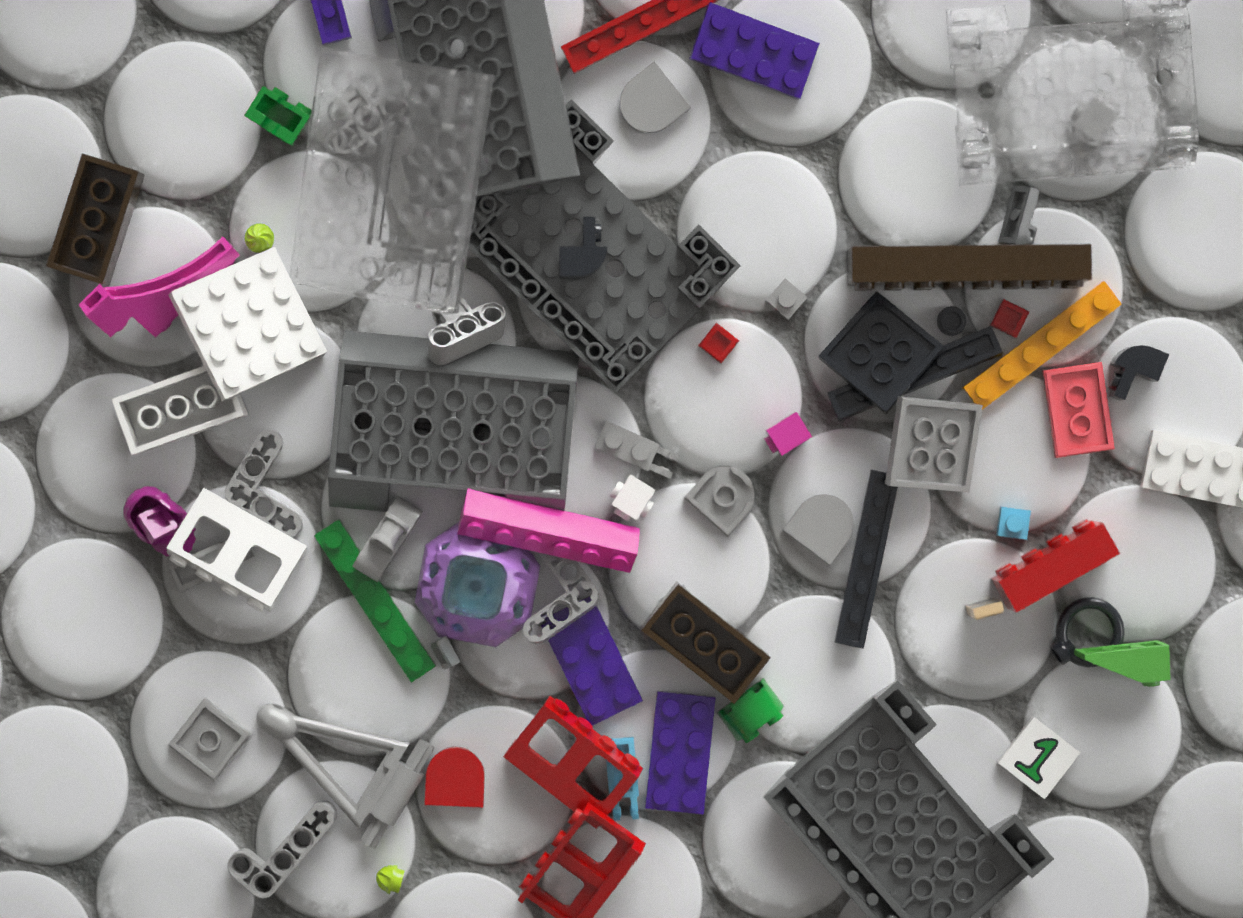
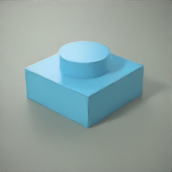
[996,507,1031,540]

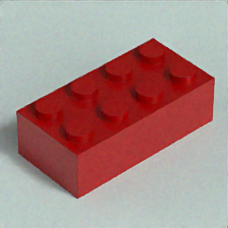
[991,519,1121,613]

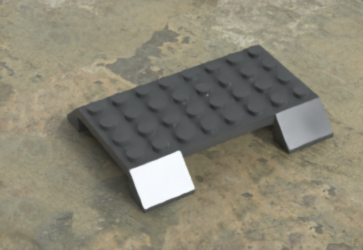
[763,680,1054,918]

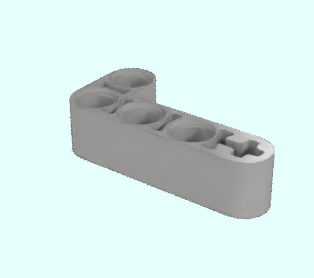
[227,801,337,898]

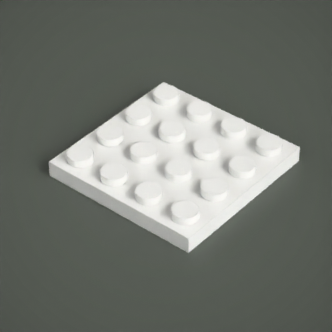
[169,247,327,401]

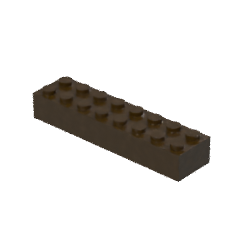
[847,244,1092,291]

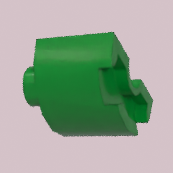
[244,86,313,147]
[716,678,784,743]

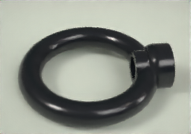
[1050,597,1125,668]

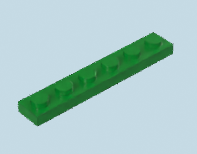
[314,519,437,683]

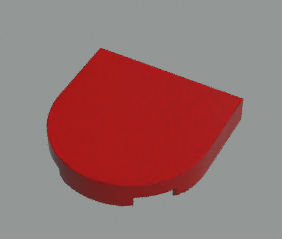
[425,746,485,808]

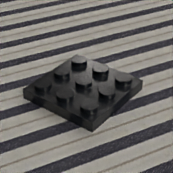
[818,291,944,414]

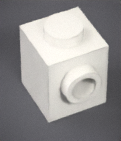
[610,474,655,521]

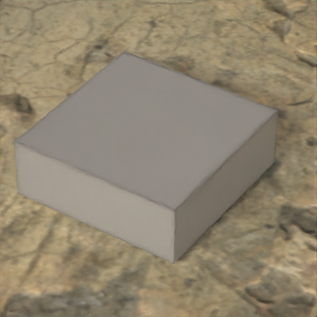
[431,636,460,669]

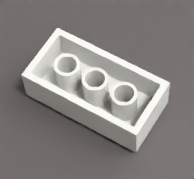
[111,366,248,455]

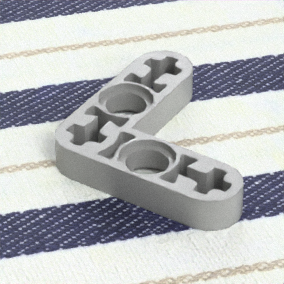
[225,430,303,537]
[523,553,599,644]

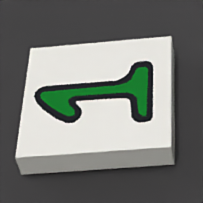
[997,716,1080,799]

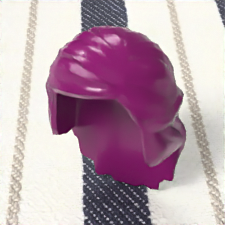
[123,486,196,557]

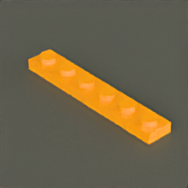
[962,281,1122,410]

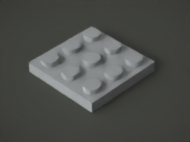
[885,396,982,492]

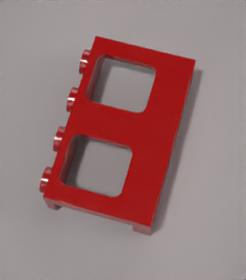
[503,696,643,829]
[518,802,646,918]

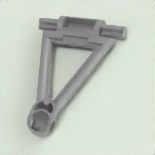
[256,704,435,849]

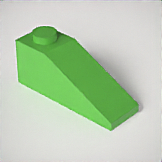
[1074,640,1171,687]

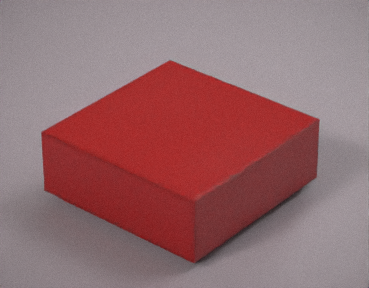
[989,299,1030,338]
[698,323,739,364]

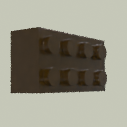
[46,153,145,286]
[640,581,771,704]

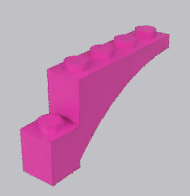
[79,237,240,338]

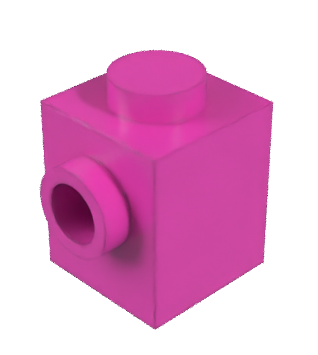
[764,412,812,456]

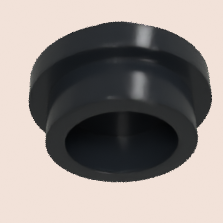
[937,306,966,336]

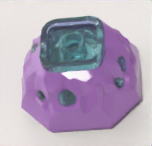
[414,522,541,647]

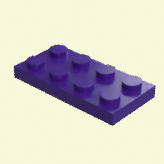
[689,2,820,99]
[541,596,643,726]
[645,690,716,815]

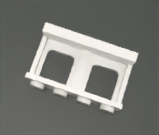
[167,488,307,612]

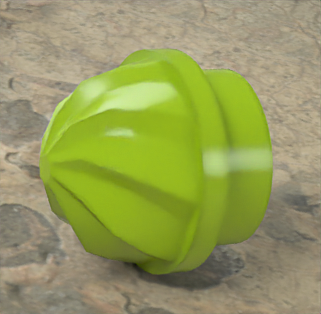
[245,223,274,253]
[376,865,405,894]

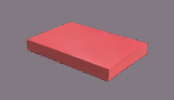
[1042,362,1115,458]

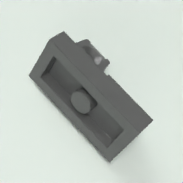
[998,185,1040,245]

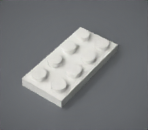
[1140,430,1243,508]

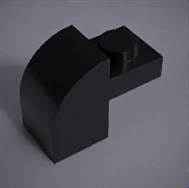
[559,216,608,279]
[1108,345,1169,400]

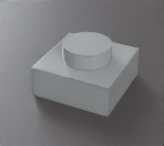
[766,278,808,320]

